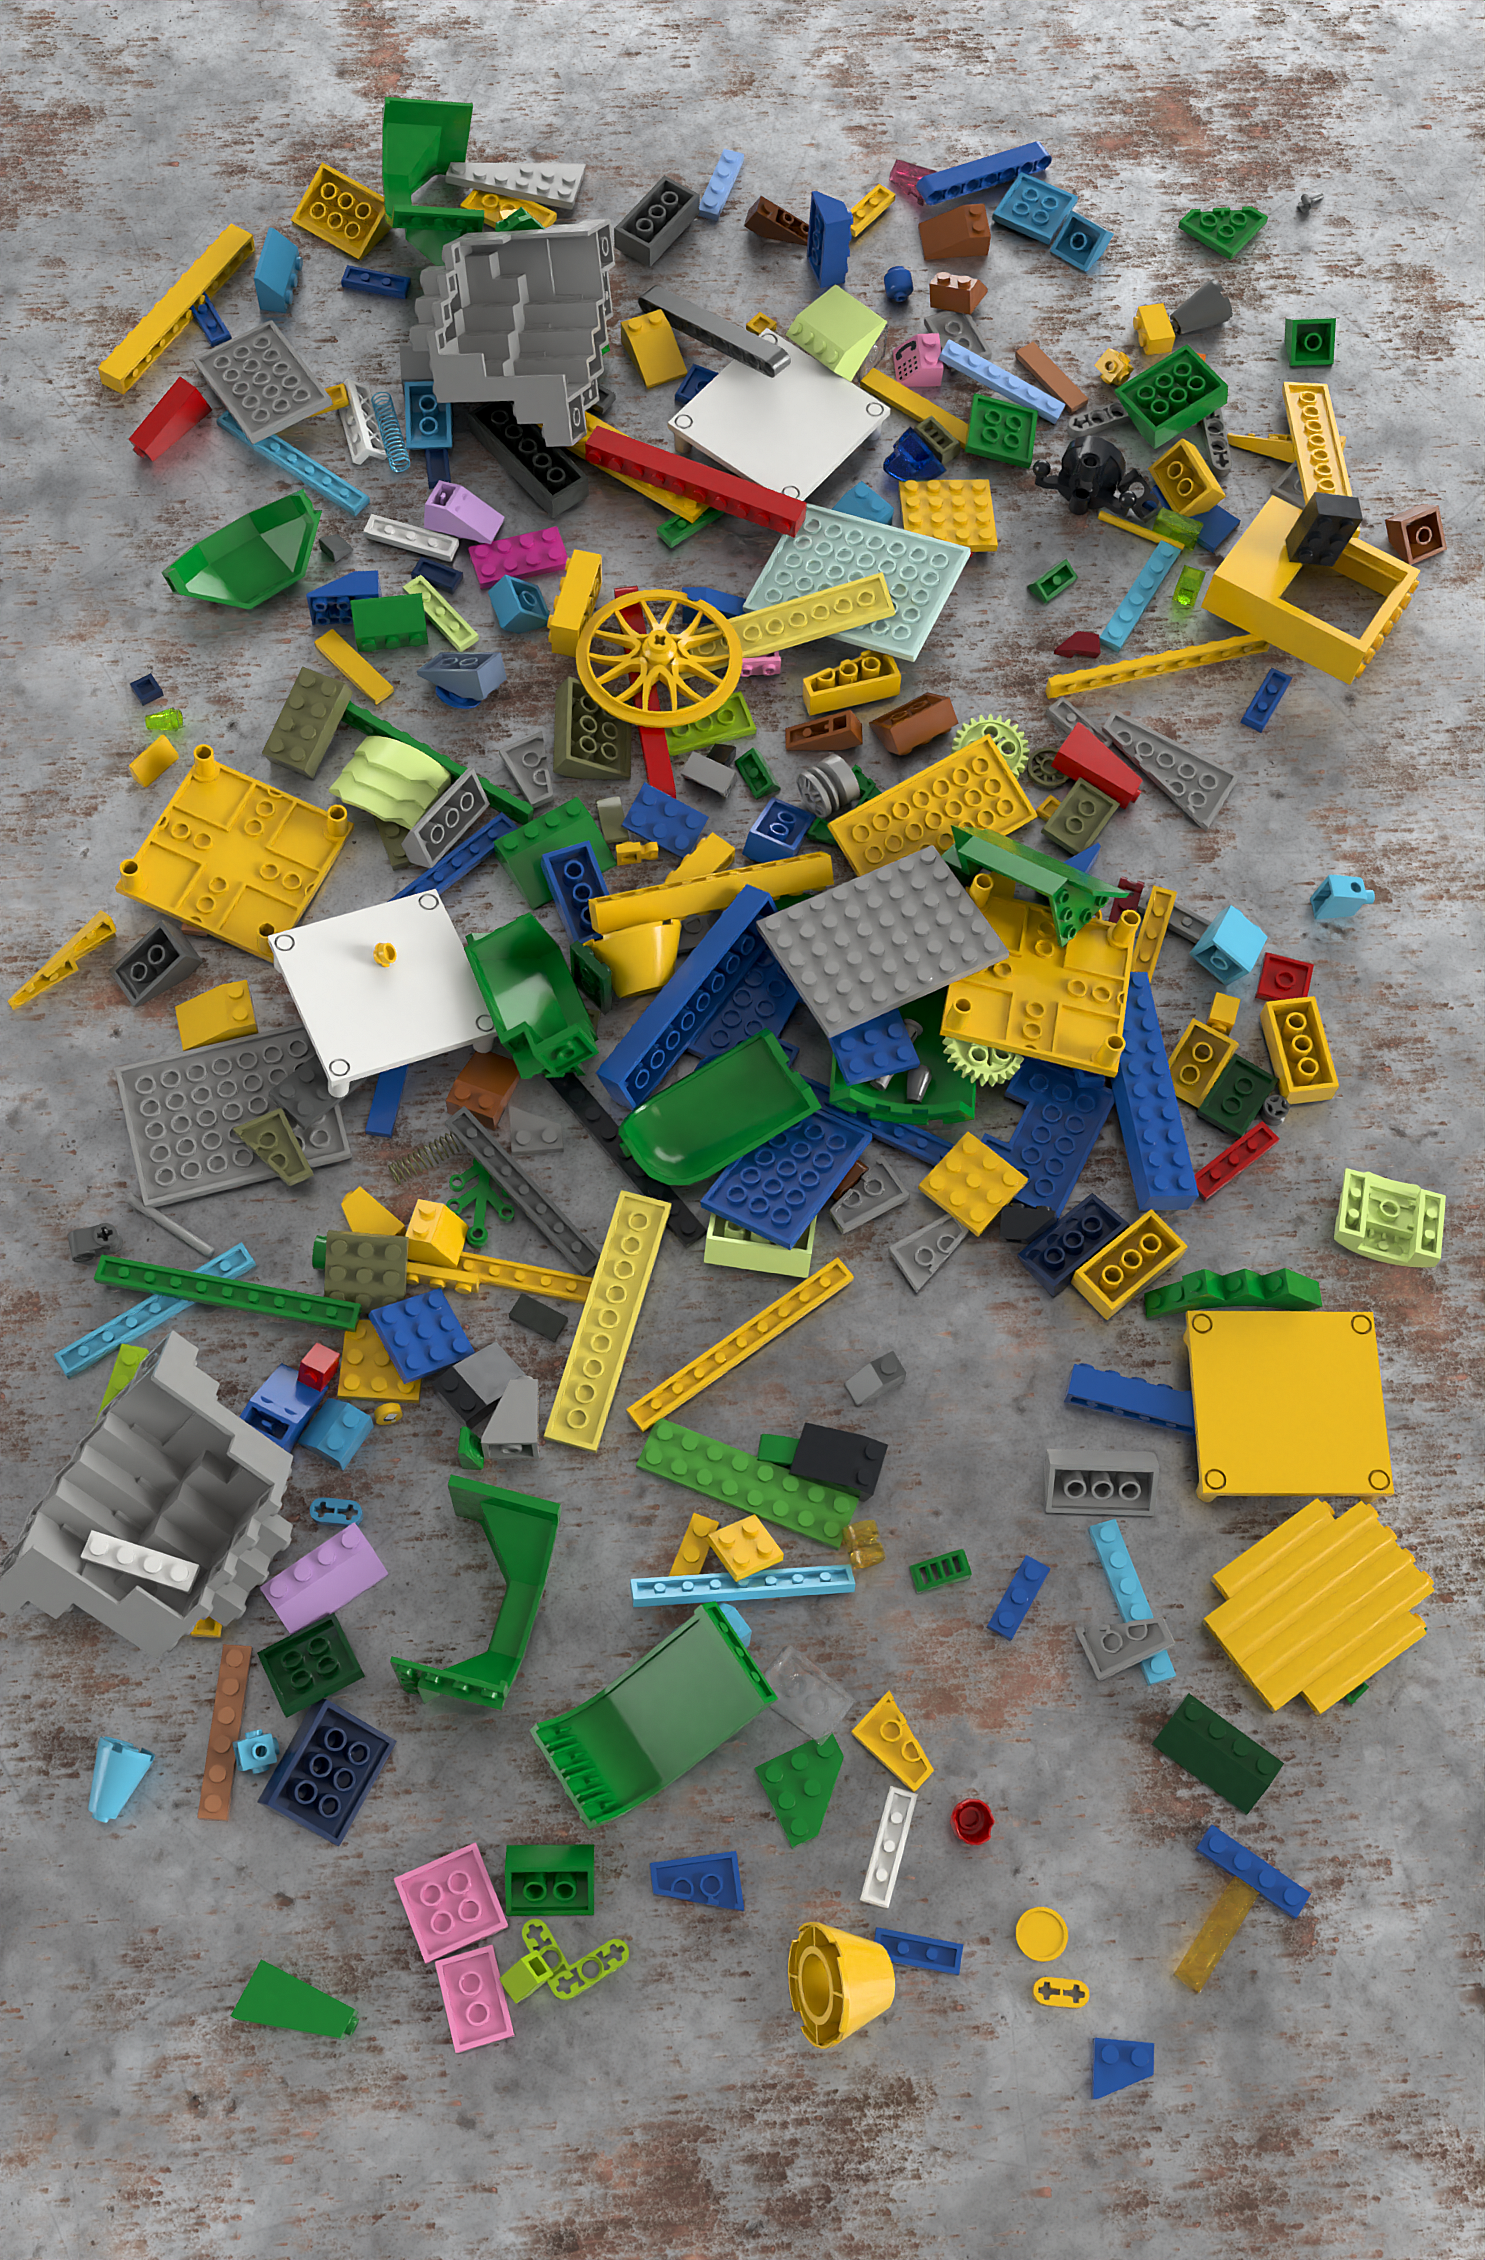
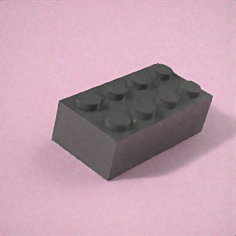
[614,175,700,267]

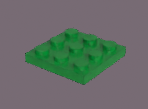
[965,393,1038,469]

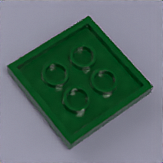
[257,1613,365,1718]

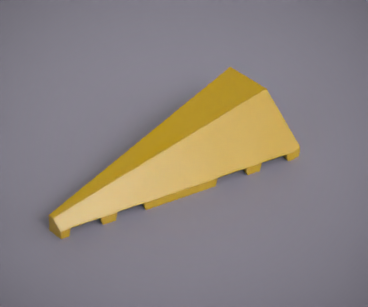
[1227,433,1347,463]
[7,910,117,1010]

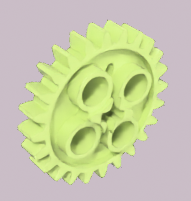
[951,714,1030,780]
[942,1037,1024,1086]

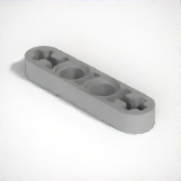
[1067,401,1132,438]
[1200,408,1232,477]

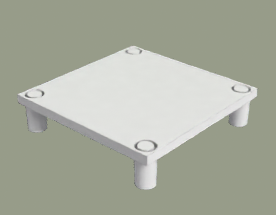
[668,328,891,501]
[268,889,498,1098]

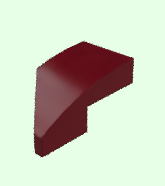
[1054,631,1101,659]

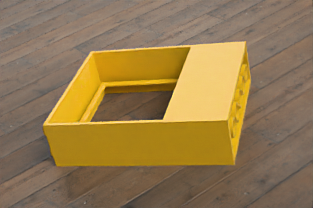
[1201,495,1421,685]

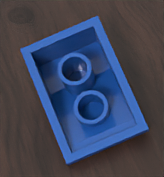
[742,797,816,863]

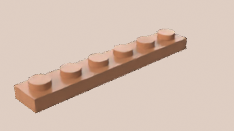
[197,1644,253,1822]

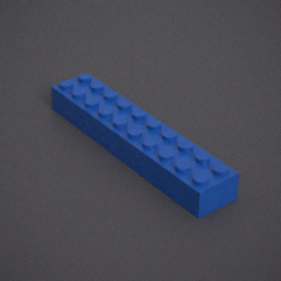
[596,884,779,1111]
[1110,972,1199,1211]

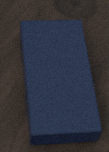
[425,448,451,489]
[411,556,463,594]

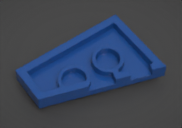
[650,1851,745,1912]

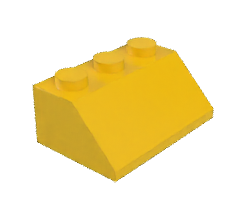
[1148,438,1226,520]

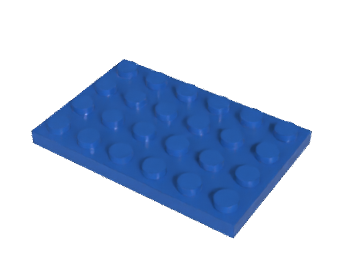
[700,1110,872,1250]

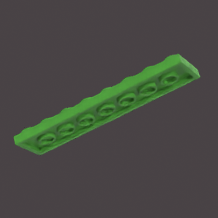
[636,1418,859,1551]

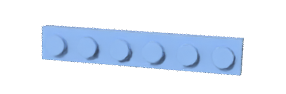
[938,339,1066,424]

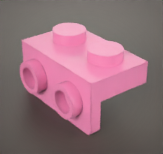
[740,651,781,677]

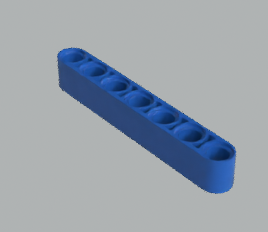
[916,141,1052,206]

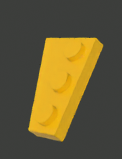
[851,1690,934,1793]

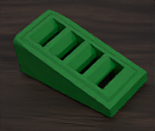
[458,1426,485,1470]
[909,1548,972,1594]

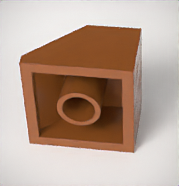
[929,272,988,315]
[1385,504,1447,565]

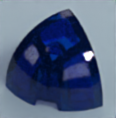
[883,426,947,482]

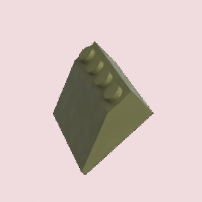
[553,676,632,780]

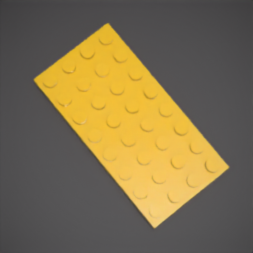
[827,734,1038,877]

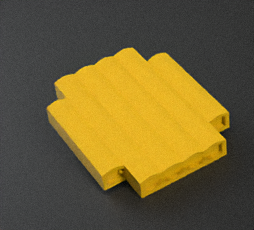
[1202,1498,1435,1717]

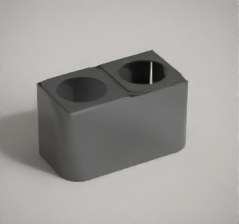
[1116,468,1164,523]

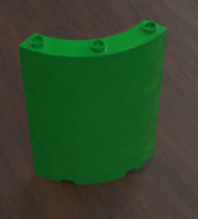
[829,985,977,1125]

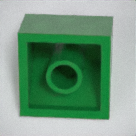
[1284,317,1336,366]

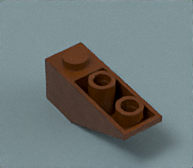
[744,196,809,246]

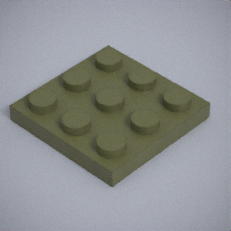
[324,1230,409,1314]

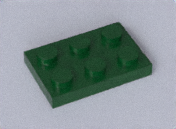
[570,940,613,1015]
[1196,1053,1279,1139]

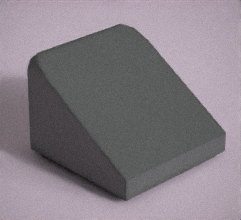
[319,534,353,563]

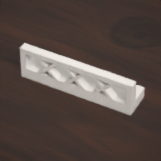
[339,379,387,465]

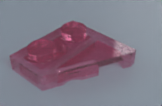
[889,159,937,206]

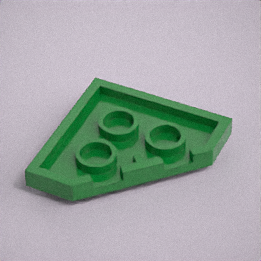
[1178,206,1268,260]
[754,1731,844,1849]

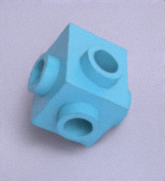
[232,1729,280,1774]

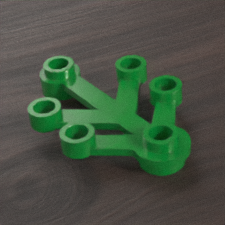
[446,1158,515,1248]

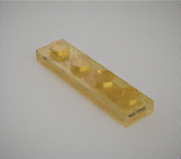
[1173,1875,1260,1993]

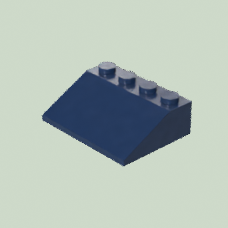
[257,1699,397,1847]

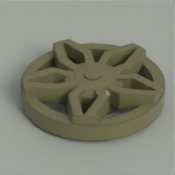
[1027,747,1070,789]

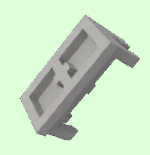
[681,751,737,798]

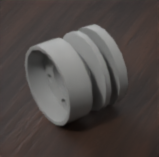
[796,754,860,819]

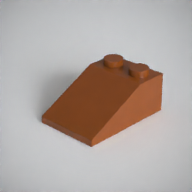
[918,204,991,260]
[445,1051,521,1131]

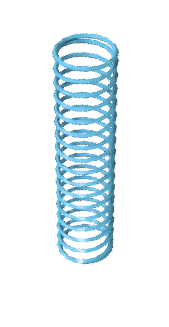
[371,392,410,472]

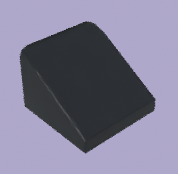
[706,743,736,767]

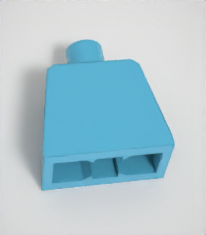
[1310,875,1375,919]

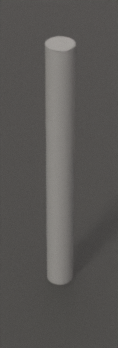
[126,1193,215,1258]

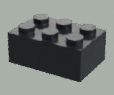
[1285,492,1363,567]

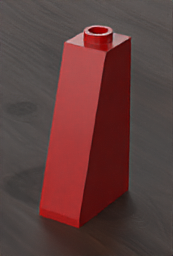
[128,376,212,461]
[1051,722,1143,809]

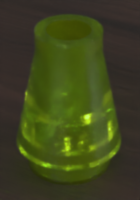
[145,707,183,732]

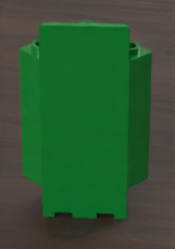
[941,825,1130,948]
[464,912,599,1079]

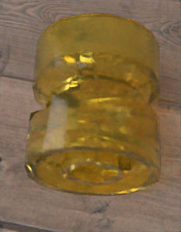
[842,1520,886,1569]

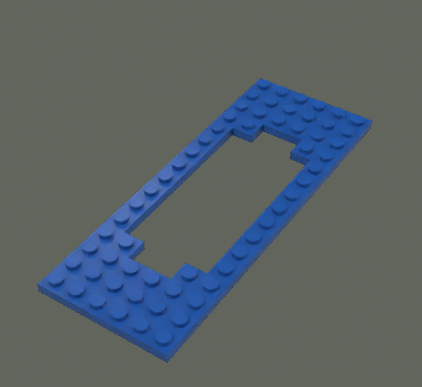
[686,946,1115,1221]

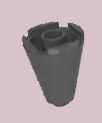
[1170,279,1233,335]

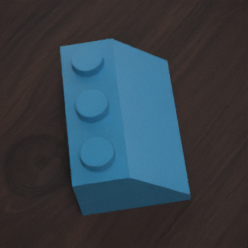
[254,227,303,313]

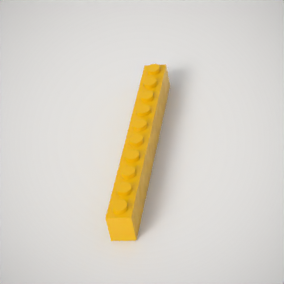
[98,223,255,395]
[588,851,834,936]

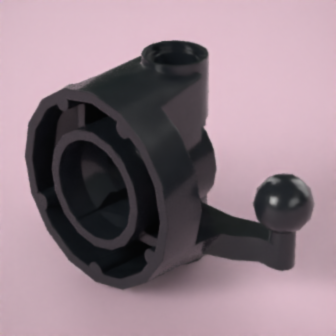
[1033,436,1137,517]

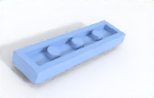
[698,149,744,221]

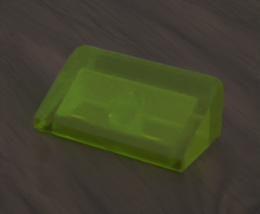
[1152,508,1203,550]

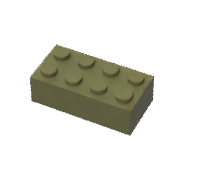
[262,666,353,779]

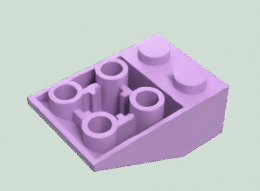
[424,480,504,544]

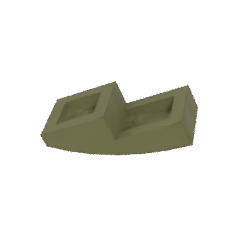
[595,796,629,844]

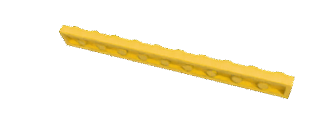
[1045,634,1270,699]
[626,1257,854,1433]

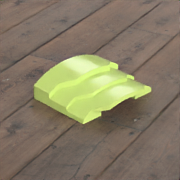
[329,736,451,830]
[1334,1168,1446,1267]

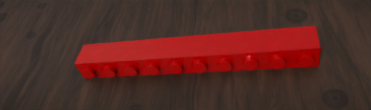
[585,426,807,538]

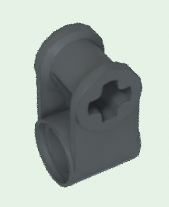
[67,1223,123,1262]

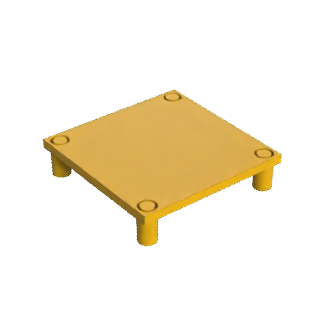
[115,744,354,964]
[940,873,1141,1078]
[1183,1311,1394,1503]

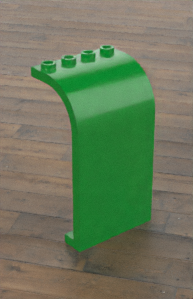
[529,1601,778,1830]

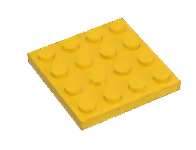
[898,479,998,552]

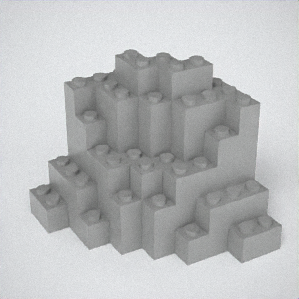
[409,219,615,447]
[0,1330,294,1659]

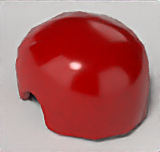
[950,1798,995,1846]

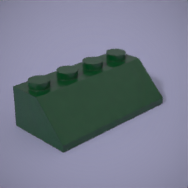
[1151,1693,1284,1815]

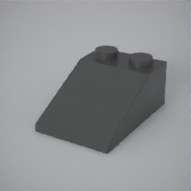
[109,920,203,1008]

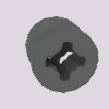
[1260,1095,1290,1126]

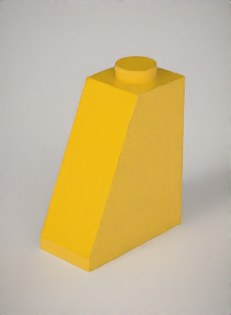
[341,1186,406,1237]

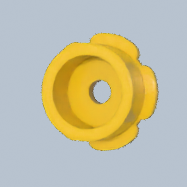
[373,943,397,967]

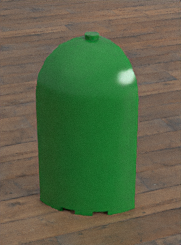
[618,1028,822,1185]

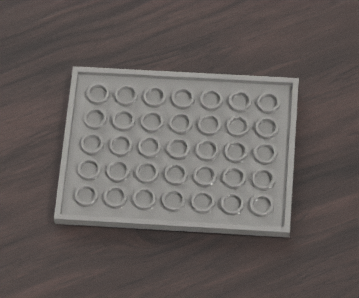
[756,845,1009,1038]
[115,1023,352,1208]

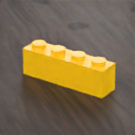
[663,832,735,923]

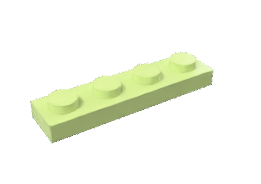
[402,575,479,652]

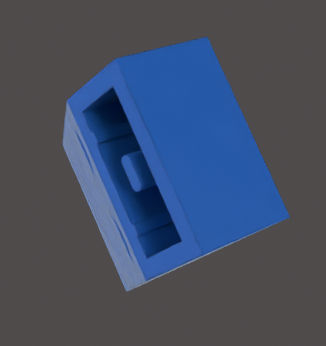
[306,570,382,626]
[239,1363,329,1453]

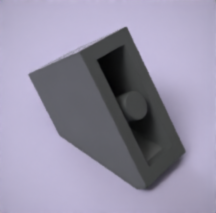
[844,1351,907,1407]

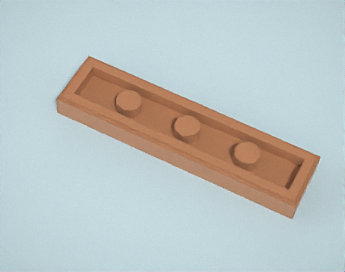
[1015,342,1089,414]

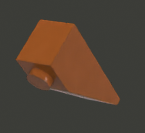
[785,710,863,751]

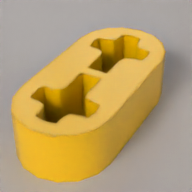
[1032,1977,1090,2009]

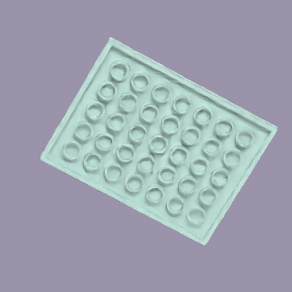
[743,503,971,662]

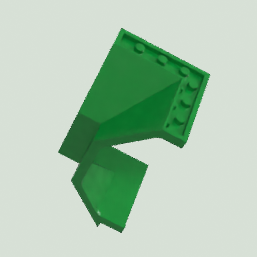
[382,97,485,266]
[390,1474,562,1710]

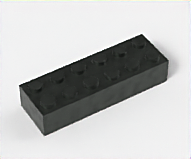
[468,401,589,518]

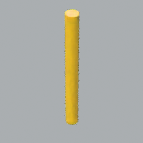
[1098,510,1185,553]

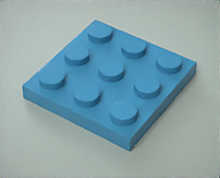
[992,172,1078,245]

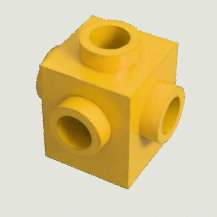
[1094,348,1134,386]

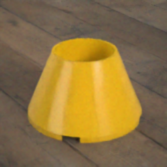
[582,919,681,999]
[788,1922,895,2049]

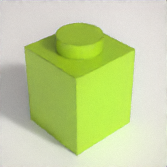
[499,1950,554,2004]

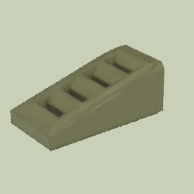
[914,415,960,465]

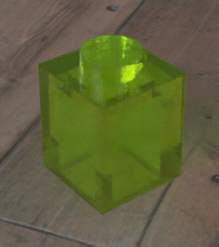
[1172,565,1206,607]

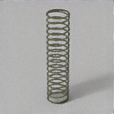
[388,1132,465,1185]

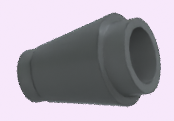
[906,1065,932,1104]

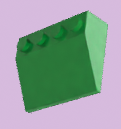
[1115,344,1228,449]
[493,796,617,911]

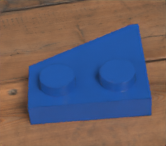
[1091,2038,1154,2100]

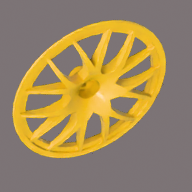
[576,589,743,728]

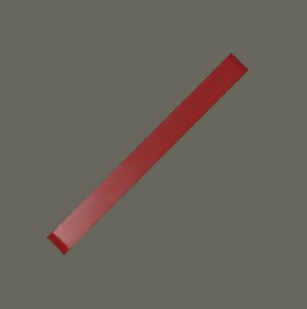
[614,585,676,799]

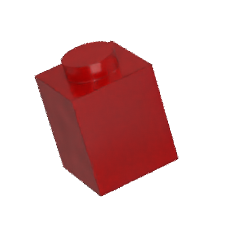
[297,1343,340,1392]

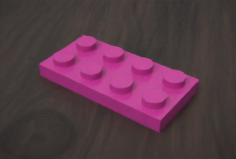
[468,526,568,589]

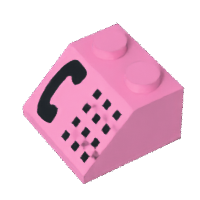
[893,333,944,387]

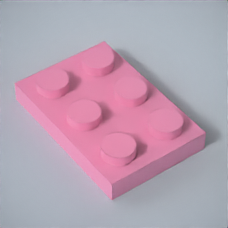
[435,1944,515,2054]

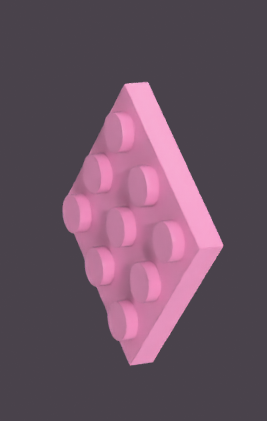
[394,1842,509,1964]

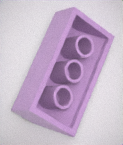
[259,1522,389,1635]

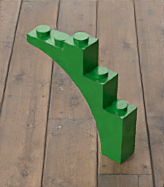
[1144,1268,1323,1320]

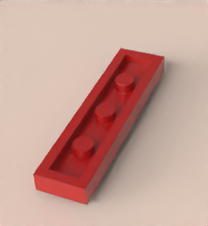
[1194,1121,1280,1202]

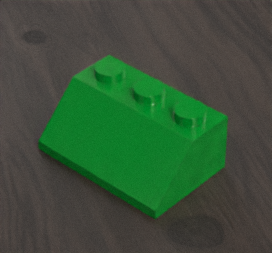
[350,593,429,652]
[505,1844,595,1916]

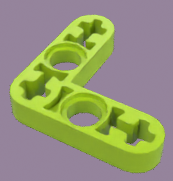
[522,1919,629,2001]

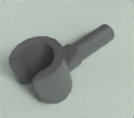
[1298,193,1324,212]

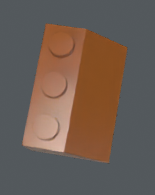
[869,692,959,755]

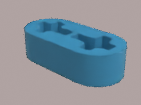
[310,1498,363,1528]

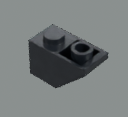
[999,1203,1057,1245]

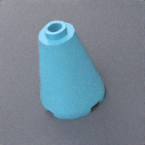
[88,1736,156,1823]

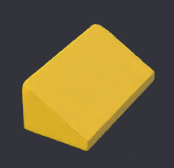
[129,734,179,788]

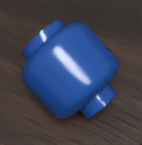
[884,266,914,302]

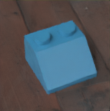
[1050,210,1114,272]
[488,574,550,634]
[297,1398,374,1471]

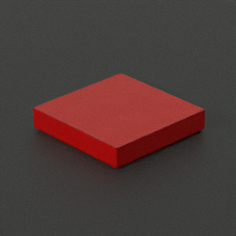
[1255,952,1314,1002]

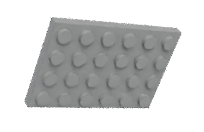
[192,320,333,445]

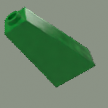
[230,1959,359,2040]

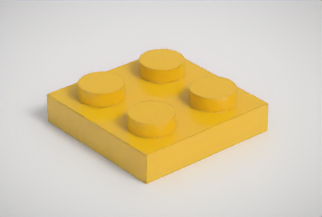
[707,1514,784,1582]

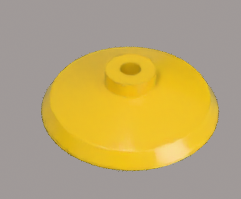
[1016,1907,1068,1962]

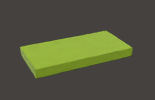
[664,691,757,757]

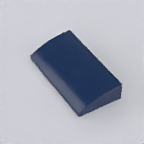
[1017,1193,1129,1297]

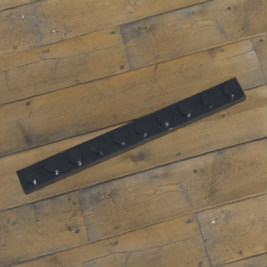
[539,1072,707,1249]

